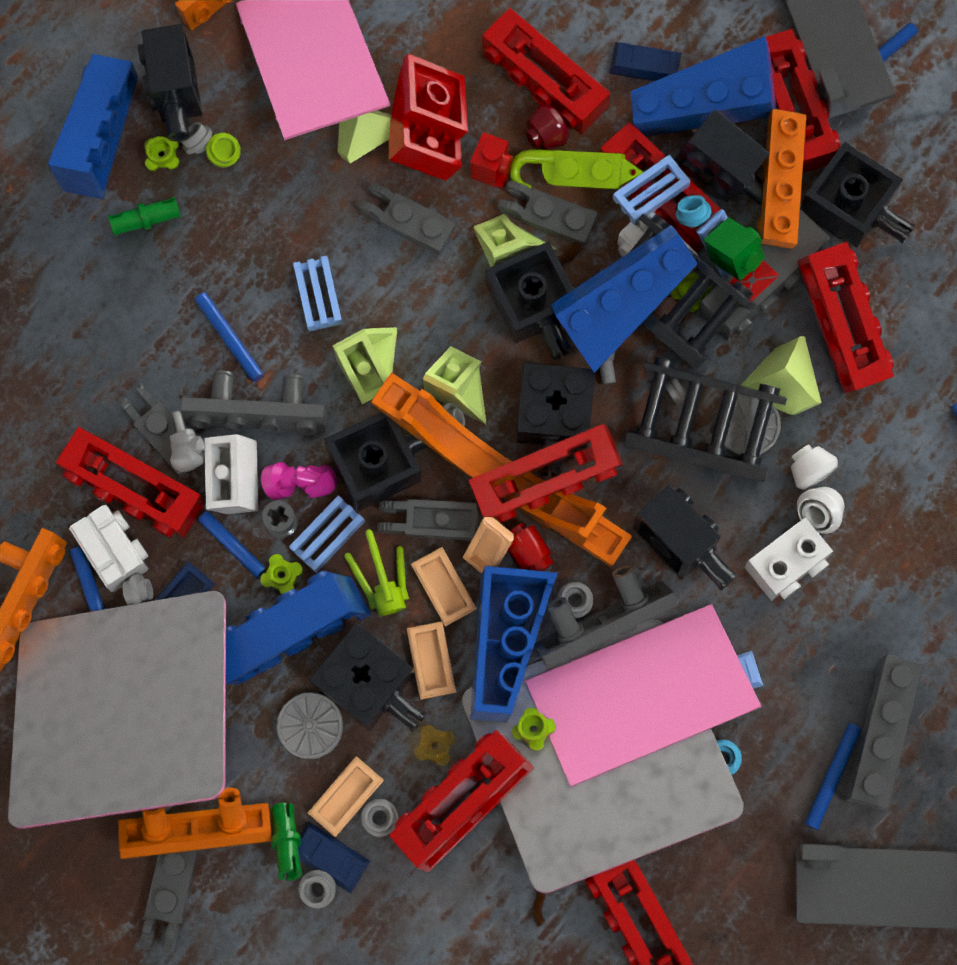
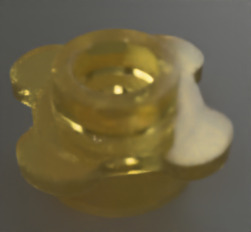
[414,725,456,766]

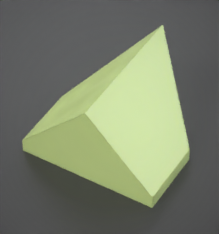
[338,110,391,164]
[473,214,557,267]
[332,327,397,404]
[741,336,822,415]
[423,346,487,425]

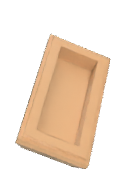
[463,517,514,574]
[411,547,477,627]
[407,621,456,700]
[308,756,384,837]

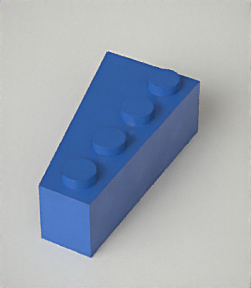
[631,36,776,137]
[48,54,138,200]
[551,225,698,373]
[470,566,557,723]
[226,571,372,685]

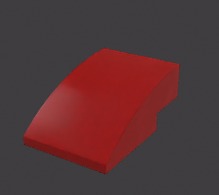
[389,54,468,181]

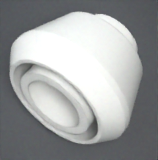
[791,445,838,491]
[797,487,845,534]

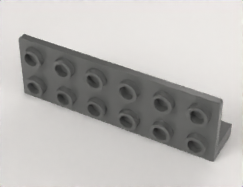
[785,0,895,118]
[796,844,957,929]

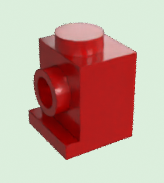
[470,132,515,190]

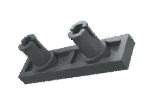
[181,370,327,435]
[534,565,679,669]

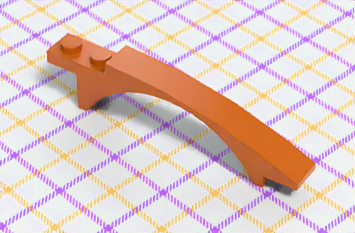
[371,372,632,568]

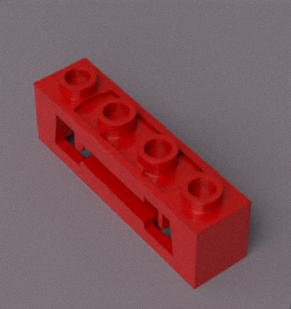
[482,8,611,135]
[766,29,841,173]
[599,122,728,253]
[797,242,894,394]
[469,424,623,523]
[56,426,206,539]
[389,730,535,873]
[584,860,693,965]

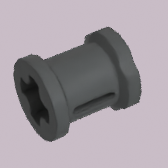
[262,500,298,539]

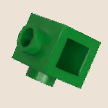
[703,217,765,281]

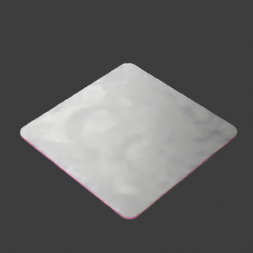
[8,591,226,829]
[462,619,744,893]

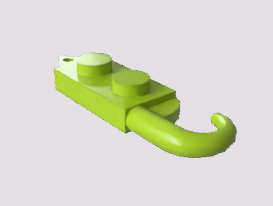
[510,149,644,190]

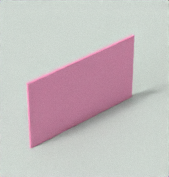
[236,0,390,140]
[525,604,762,787]

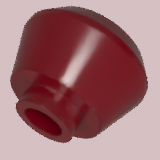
[525,105,569,150]

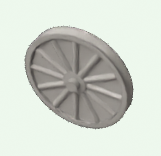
[724,394,781,456]
[277,693,343,759]

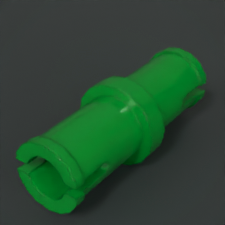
[108,196,181,237]
[270,802,302,881]

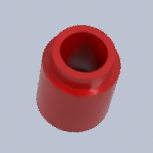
[508,523,554,571]

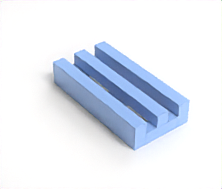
[613,155,691,225]
[293,255,343,331]
[289,495,365,573]

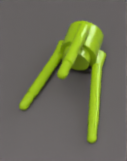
[344,529,409,616]

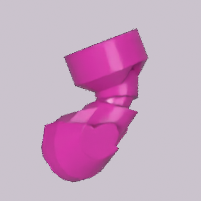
[261,462,338,500]

